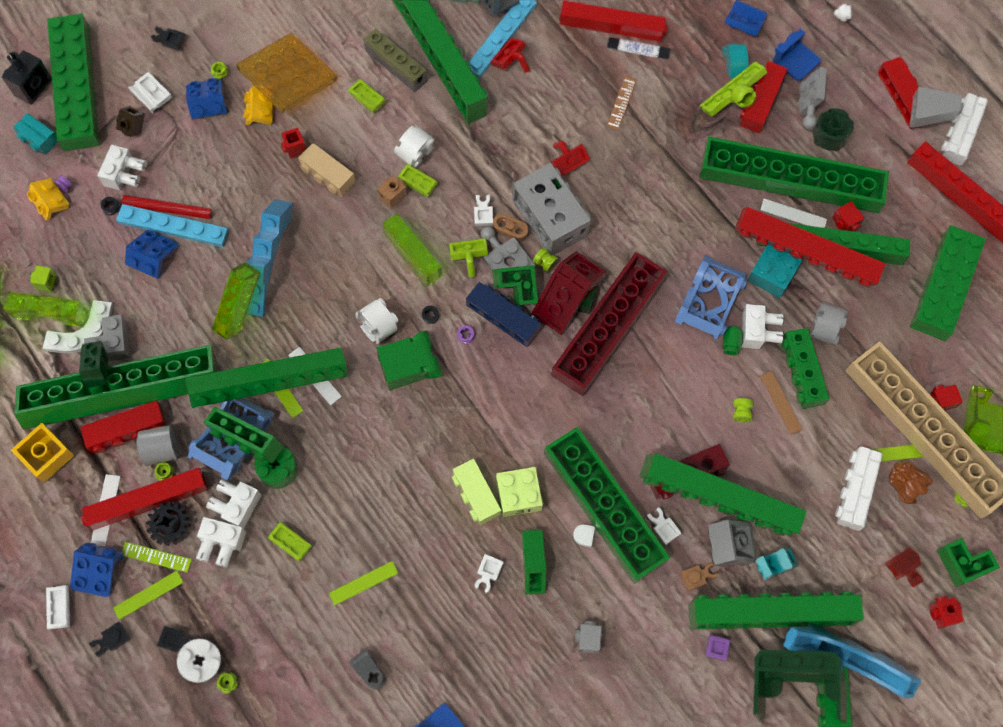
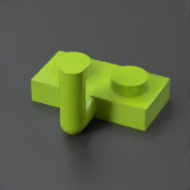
[449,238,488,278]

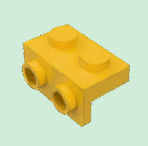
[243,86,273,125]
[27,178,69,221]

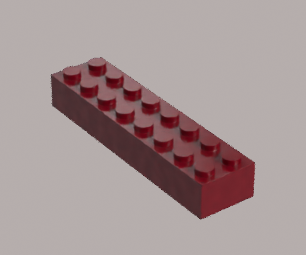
[551,252,667,396]

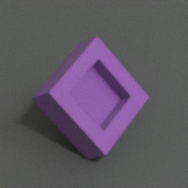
[705,635,730,661]

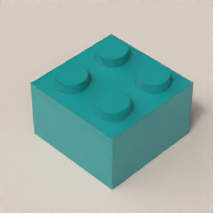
[747,244,802,298]

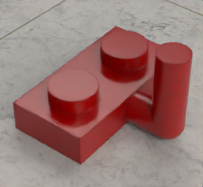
[490,38,530,73]
[550,141,591,177]

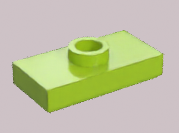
[348,79,386,114]
[397,164,438,198]
[267,522,312,562]

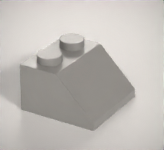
[708,520,757,566]

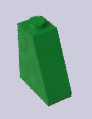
[522,530,546,595]

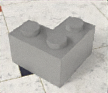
[84,315,130,362]

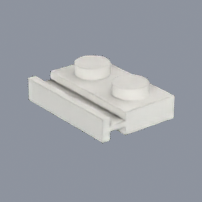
[128,72,172,113]

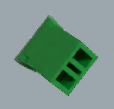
[376,330,443,391]

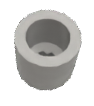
[136,425,179,466]

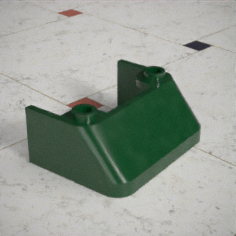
[753,650,847,724]

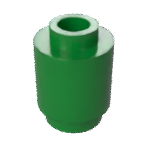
[722,326,743,356]

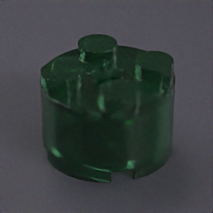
[813,108,854,151]

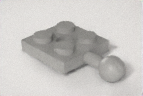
[798,67,827,130]
[481,226,535,288]

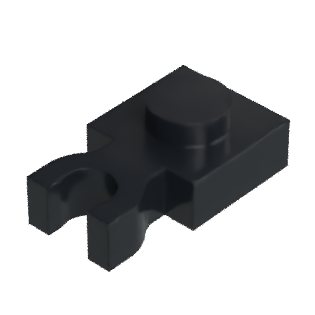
[151,26,186,51]
[89,621,131,658]
[157,626,195,653]

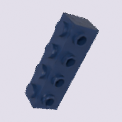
[466,281,541,347]

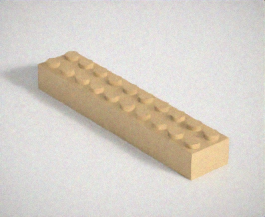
[845,341,1003,519]

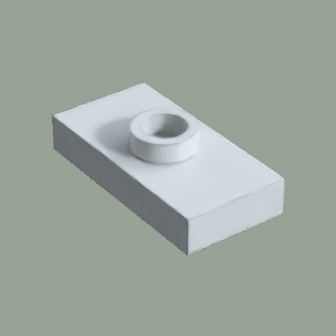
[46,585,70,630]

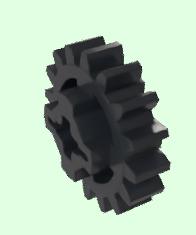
[145,501,191,546]

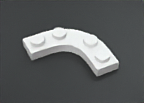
[42,300,114,354]

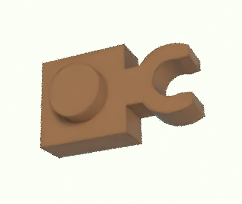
[679,563,718,592]

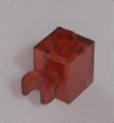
[885,547,923,587]

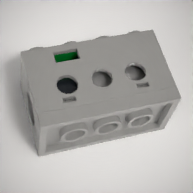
[512,163,591,255]

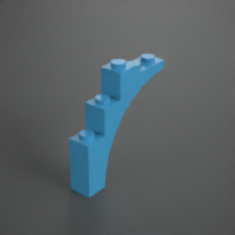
[244,199,293,317]
[783,625,922,698]

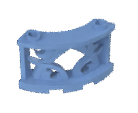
[675,255,747,340]
[188,398,274,481]

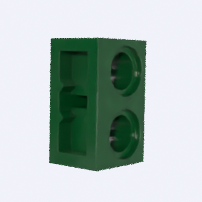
[79,341,109,388]

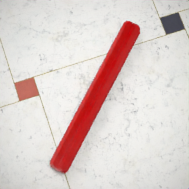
[122,195,212,219]

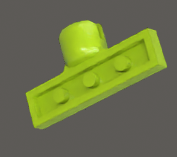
[700,61,767,117]

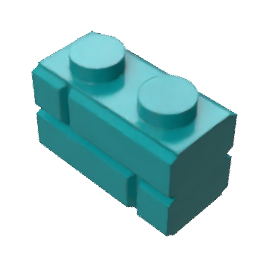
[13,113,58,155]

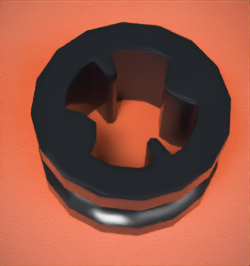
[101,197,119,215]
[422,305,439,324]

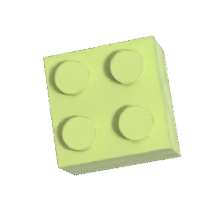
[496,467,543,517]

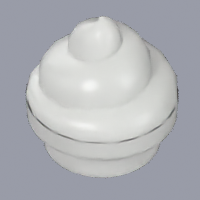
[833,4,852,22]

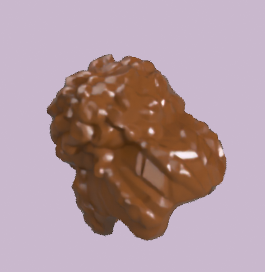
[889,461,933,504]

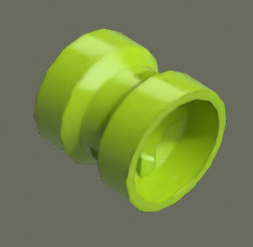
[533,247,559,273]
[733,398,753,423]

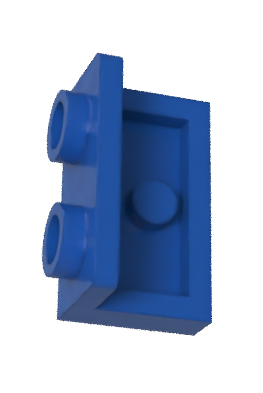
[725,0,767,36]

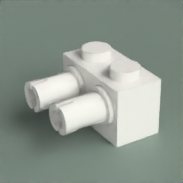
[97,145,147,190]
[741,304,783,349]
[206,479,262,529]
[196,517,246,568]

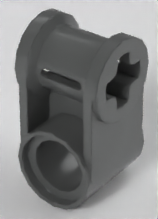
[349,649,385,690]

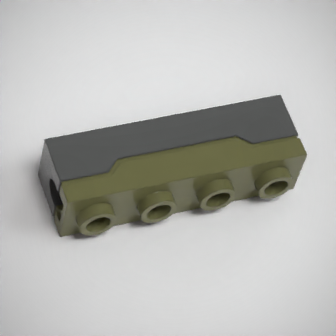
[363,29,427,92]

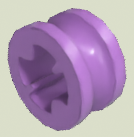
[54,175,73,193]
[457,325,475,344]

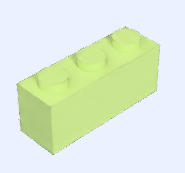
[451,459,501,525]

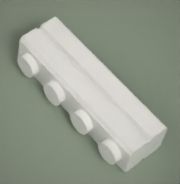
[941,93,988,166]
[835,446,883,531]

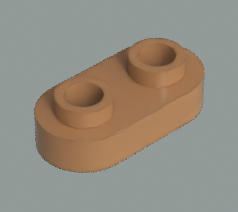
[493,214,528,241]

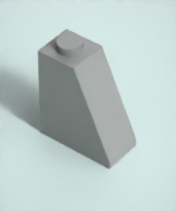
[910,87,964,128]

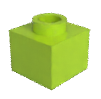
[30,265,57,292]

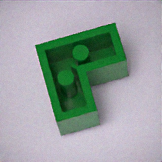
[492,265,538,305]
[936,538,1000,587]

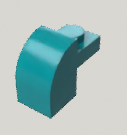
[722,44,748,78]
[756,547,799,580]

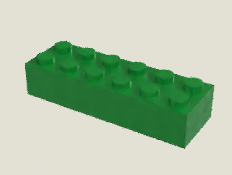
[910,225,986,341]

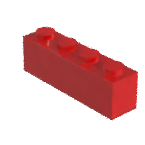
[877,56,919,129]
[739,61,788,134]
[80,400,167,453]

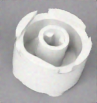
[394,124,435,168]
[356,298,398,344]
[177,639,221,682]

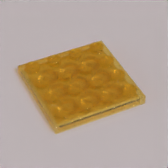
[236,32,337,113]

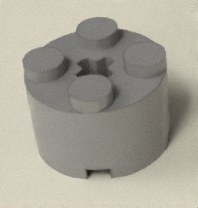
[810,301,848,345]

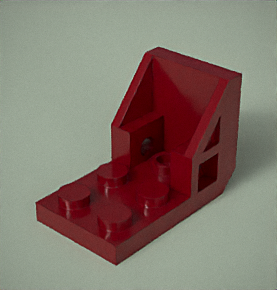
[531,251,607,335]

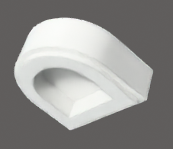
[573,525,595,547]

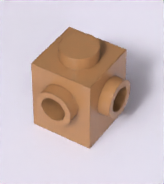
[377,175,407,209]

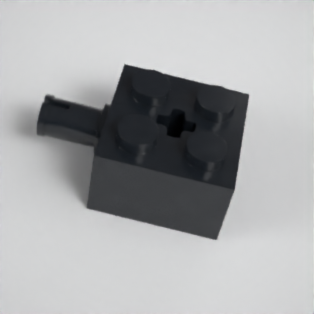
[1,50,52,105]

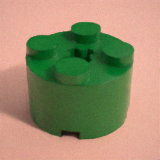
[254,446,298,489]

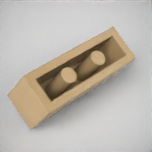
[298,143,356,197]

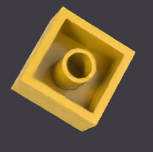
[11,423,75,483]

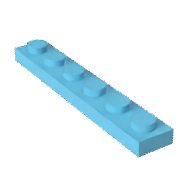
[468,0,537,79]
[116,204,229,247]

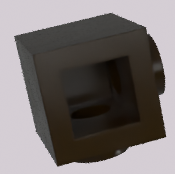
[116,106,145,136]

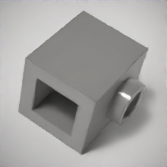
[575,621,602,654]

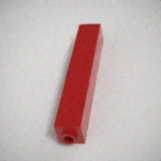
[559,0,668,42]
[81,467,208,531]

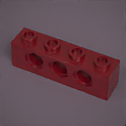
[649,444,730,500]

